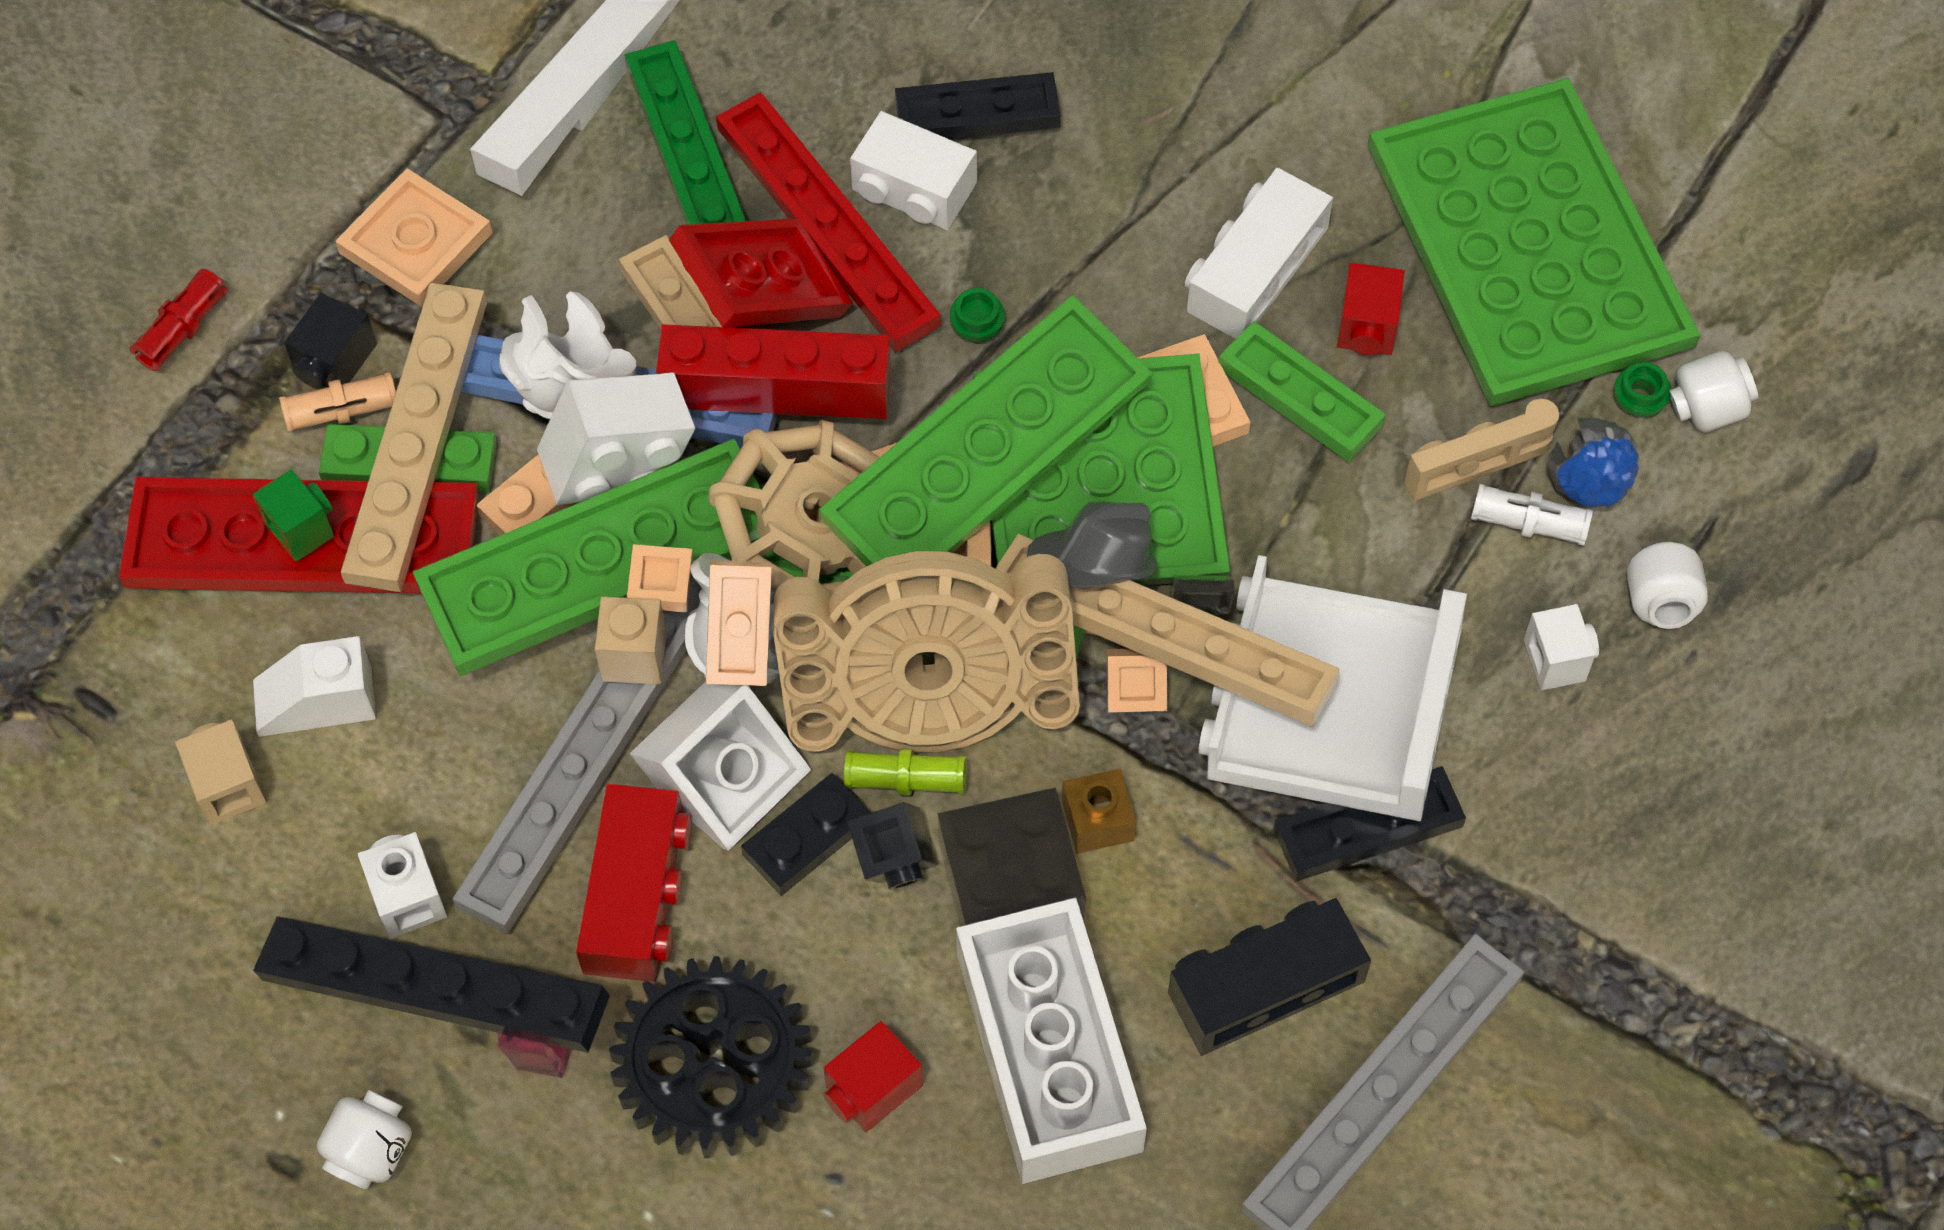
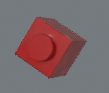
[1337,262,1405,355]
[823,1021,923,1133]

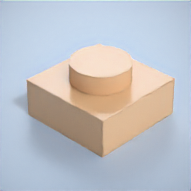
[627,544,693,612]
[1106,649,1167,713]

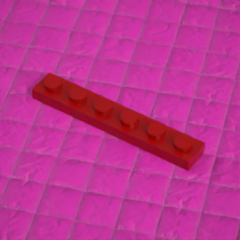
[716,92,941,353]

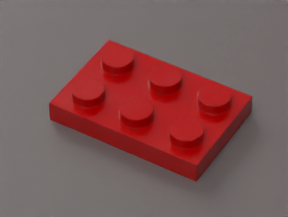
[669,218,853,328]

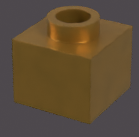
[1062,768,1136,854]

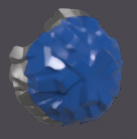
[1546,417,1640,507]

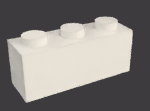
[1185,167,1333,339]

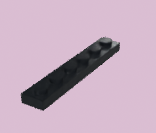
[253,916,610,1053]

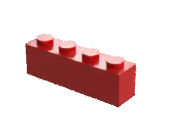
[656,324,891,419]

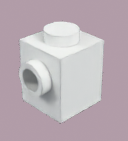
[357,832,447,939]

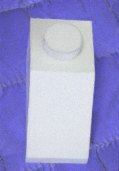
[253,636,376,737]

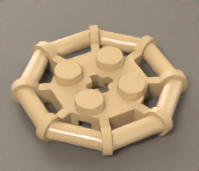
[708,420,880,595]

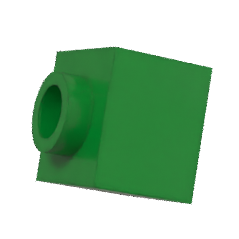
[252,469,334,562]

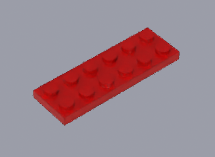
[119,477,479,594]

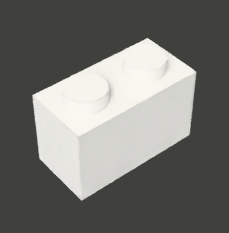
[850,111,977,230]

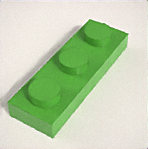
[1218,321,1386,462]
[318,424,498,493]

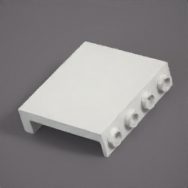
[1199,555,1467,821]

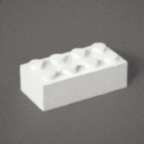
[956,898,1147,1184]

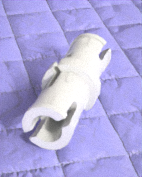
[1471,484,1593,546]

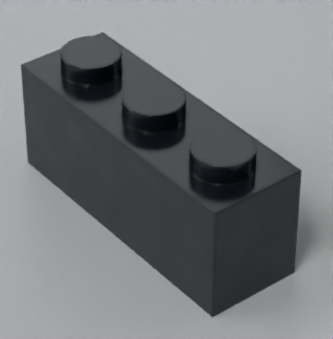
[1168,898,1371,1056]

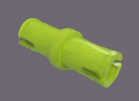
[844,748,967,796]

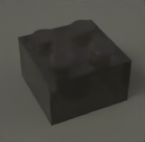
[937,787,1086,927]

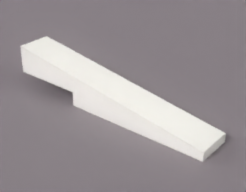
[470,0,679,196]

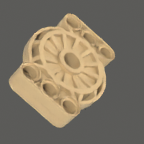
[774,551,1080,753]

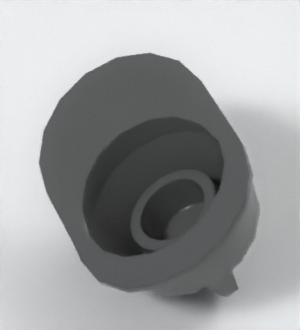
[1027,501,1157,588]

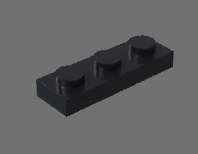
[895,72,1061,139]
[1273,766,1466,882]

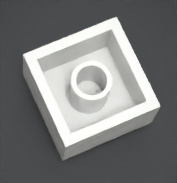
[537,373,695,505]

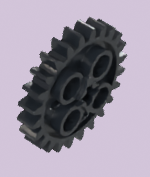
[609,956,813,1158]

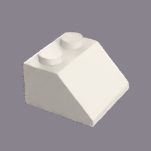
[629,681,811,851]

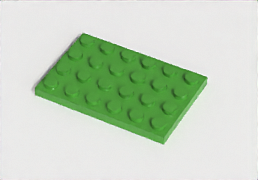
[1368,78,1701,407]

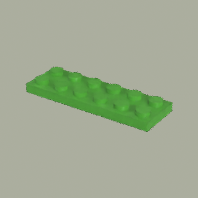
[819,295,1153,566]
[413,439,760,677]

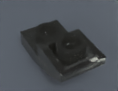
[1168,575,1234,617]

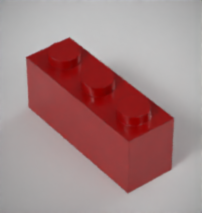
[576,784,691,982]

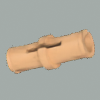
[279,372,396,433]

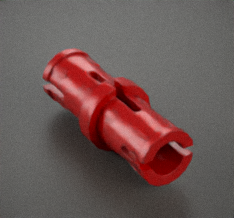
[129,269,228,371]

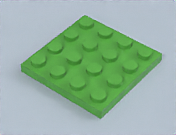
[972,353,1230,586]

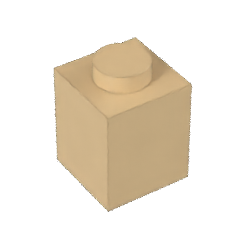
[595,597,667,684]
[175,719,267,826]

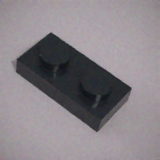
[741,773,871,896]

